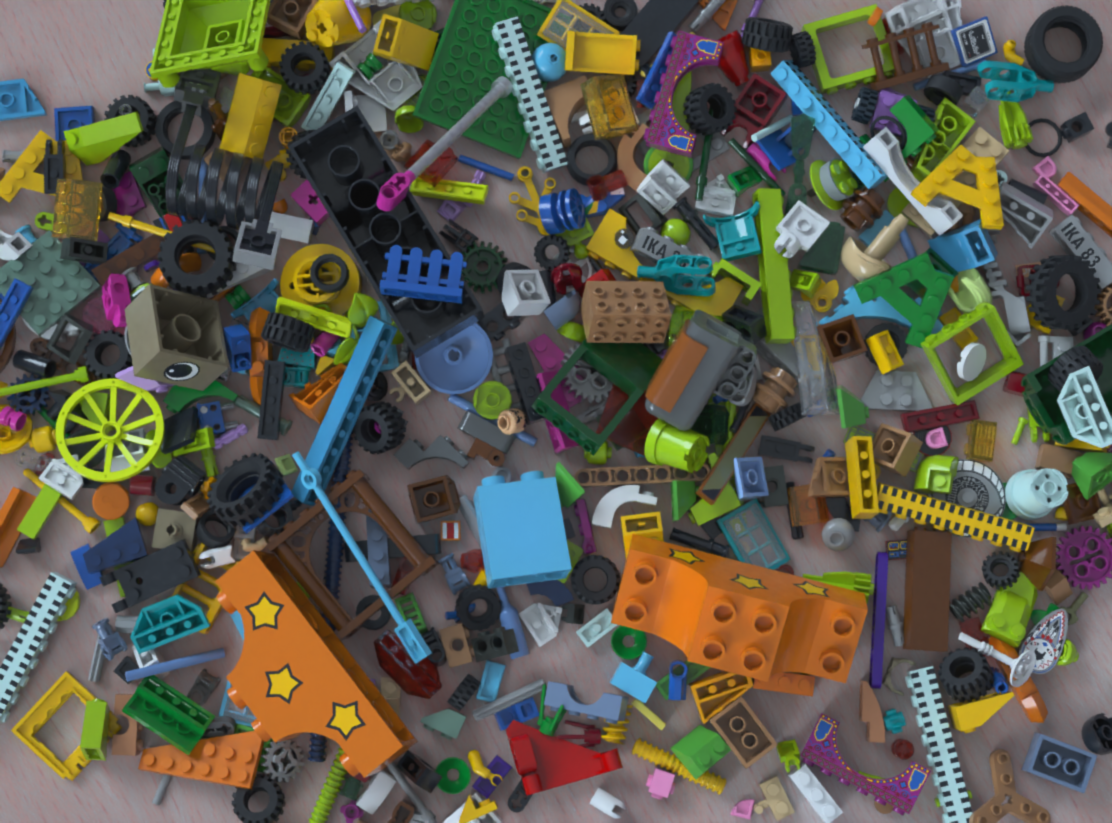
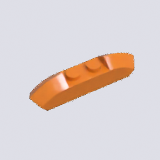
[249,307,273,406]
[986,636,1048,723]

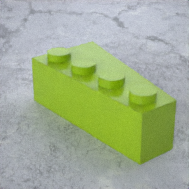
[911,98,976,182]

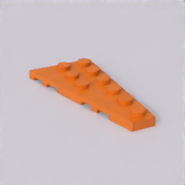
[138,731,264,790]

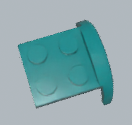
[703,201,761,262]

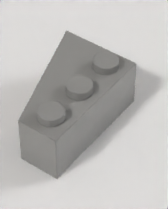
[999,181,1054,249]

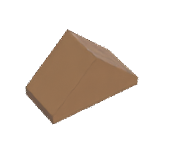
[1044,569,1073,605]

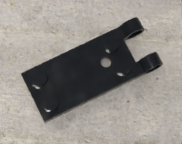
[99,539,201,614]

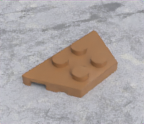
[808,457,850,497]

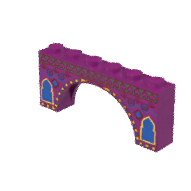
[643,31,724,158]
[800,713,931,815]

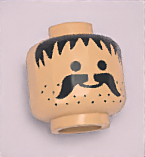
[497,408,527,435]

